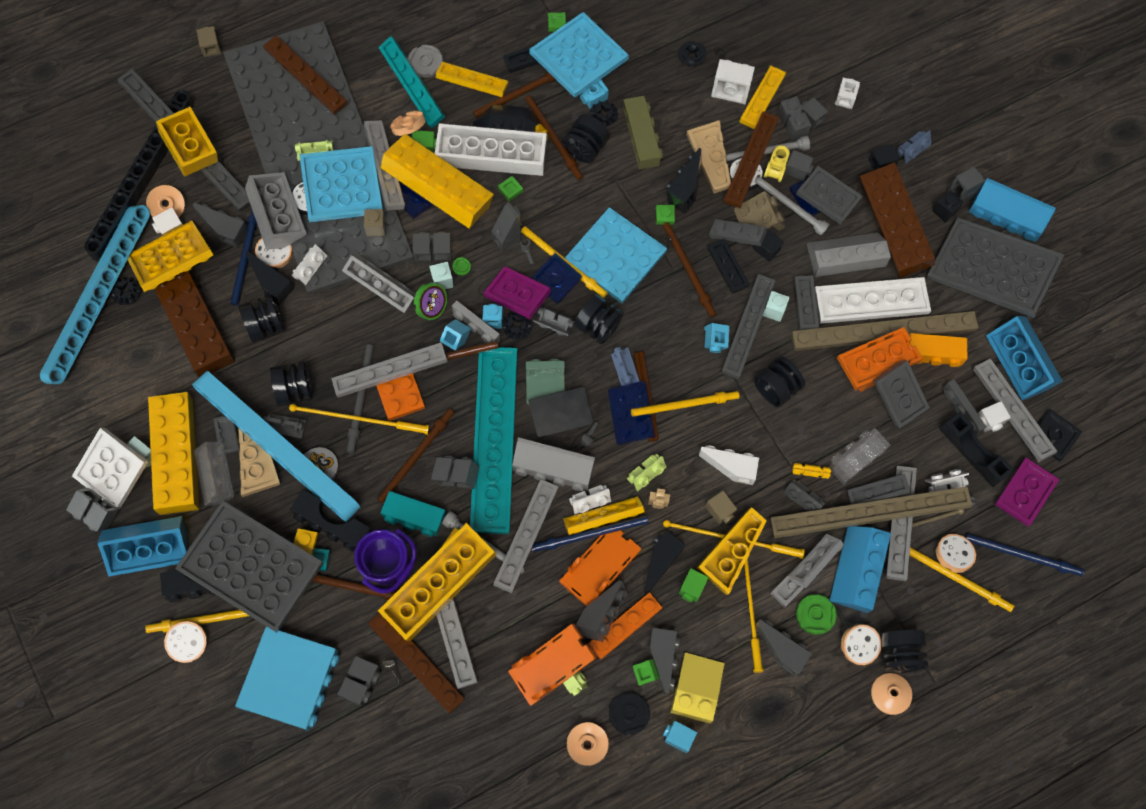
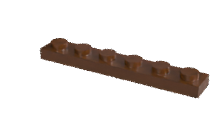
[263,35,348,115]
[723,111,779,209]
[368,613,465,714]

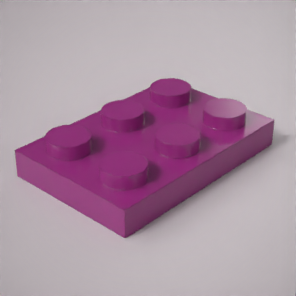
[484,266,551,319]
[994,458,1060,527]

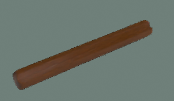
[634,351,659,442]

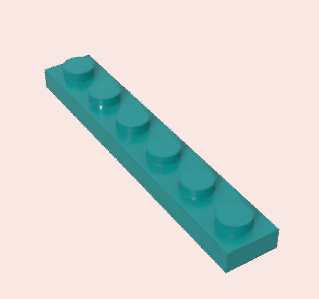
[378,36,445,128]

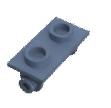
[897,130,931,164]
[611,347,640,388]

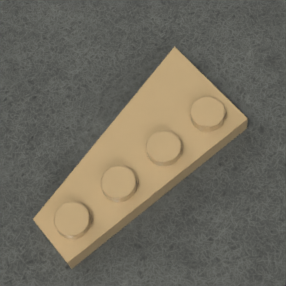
[686,120,731,193]
[239,413,280,497]

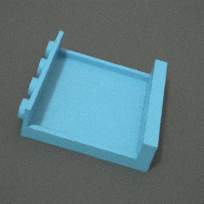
[235,627,340,731]

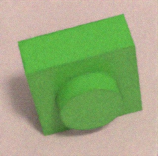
[548,13,566,32]
[498,176,523,202]
[656,205,675,225]
[633,659,659,686]

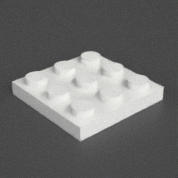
[72,427,148,510]

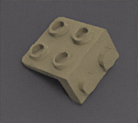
[734,191,786,231]

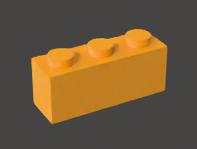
[909,333,967,367]

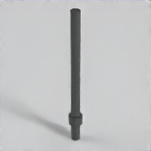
[346,344,374,454]

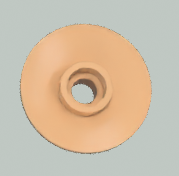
[146,185,185,218]
[871,673,912,715]
[567,723,609,766]

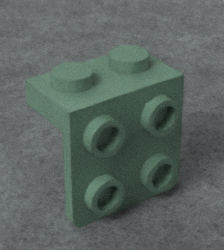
[526,359,565,405]

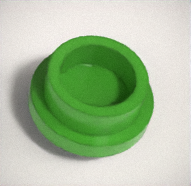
[452,257,471,276]

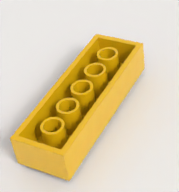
[381,134,494,229]
[148,392,200,515]
[378,523,497,641]

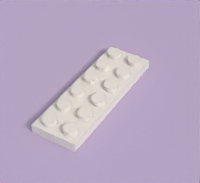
[815,277,931,323]

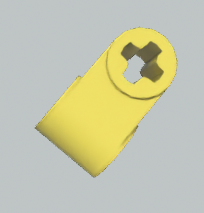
[764,145,790,183]

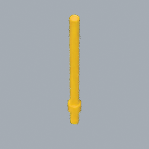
[521,226,608,298]
[631,391,740,417]
[909,547,1015,612]
[145,610,249,633]

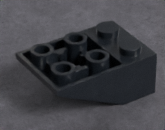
[666,148,702,214]

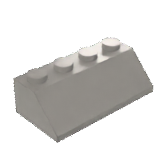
[245,172,306,250]
[807,233,891,277]
[512,437,595,491]

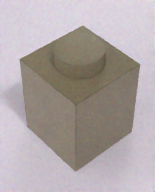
[197,26,221,57]
[364,209,385,236]
[705,491,737,525]

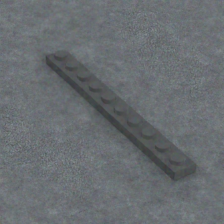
[118,69,250,212]

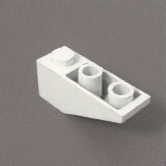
[699,446,759,485]

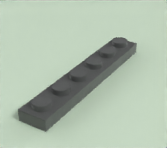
[721,274,775,379]

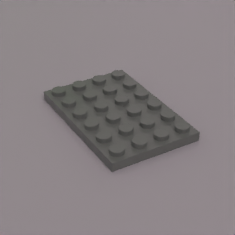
[927,218,1064,318]
[175,501,323,633]

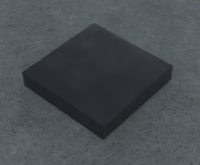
[1038,409,1082,462]

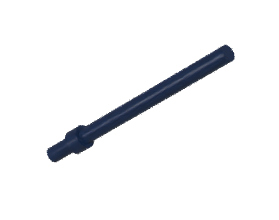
[230,210,258,306]
[532,516,649,552]
[965,533,1084,577]

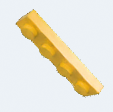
[436,62,508,97]
[740,65,786,129]
[563,497,644,535]

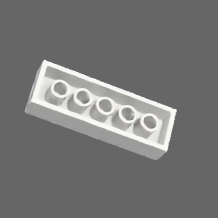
[435,124,547,176]

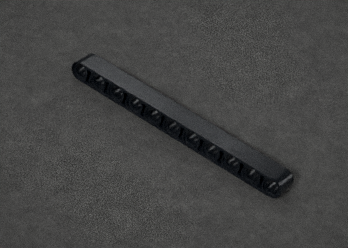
[84,90,194,261]

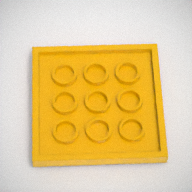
[127,220,213,292]

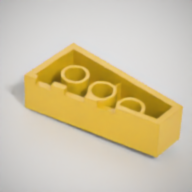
[696,507,766,595]

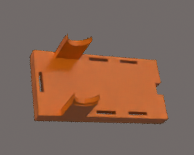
[837,327,923,392]
[559,523,642,607]
[508,624,597,706]

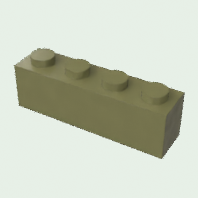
[623,96,663,170]

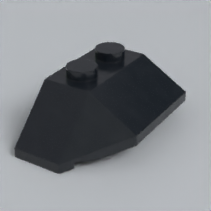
[473,104,540,132]

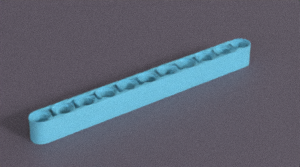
[40,205,150,384]
[192,371,360,522]

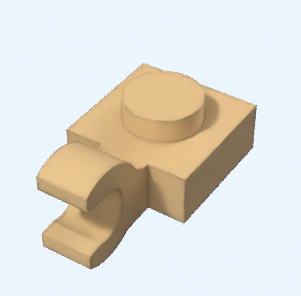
[648,488,670,509]

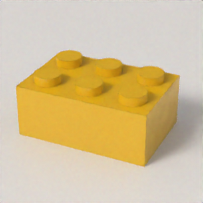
[156,107,218,177]

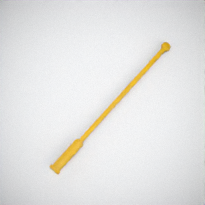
[289,404,429,435]
[663,520,805,559]
[744,559,764,673]

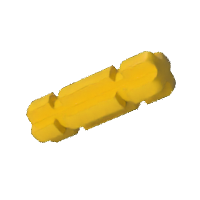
[792,463,831,479]

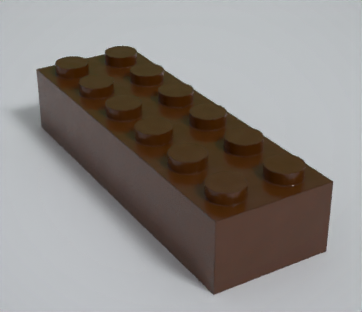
[860,163,935,278]
[154,271,235,377]

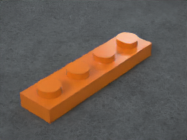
[588,592,662,660]

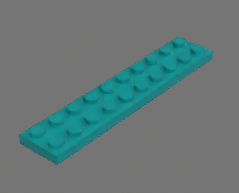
[470,347,517,534]

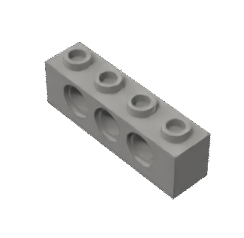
[342,254,416,313]

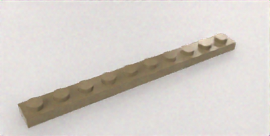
[791,311,978,351]
[770,487,972,538]

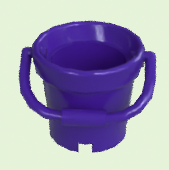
[354,529,417,593]

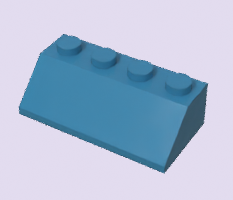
[969,178,1056,242]
[986,316,1063,400]
[98,516,188,577]
[829,526,891,613]

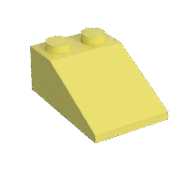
[670,653,724,724]

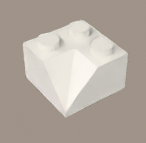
[711,59,755,104]

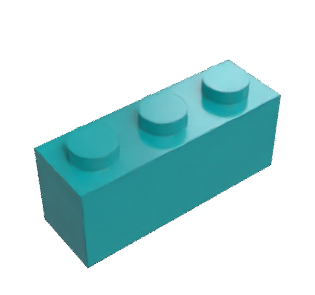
[381,491,446,537]

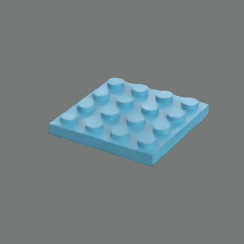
[529,12,629,97]
[299,146,383,222]
[565,207,667,304]

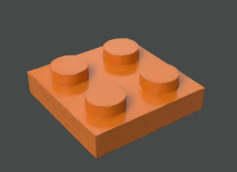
[376,373,425,421]

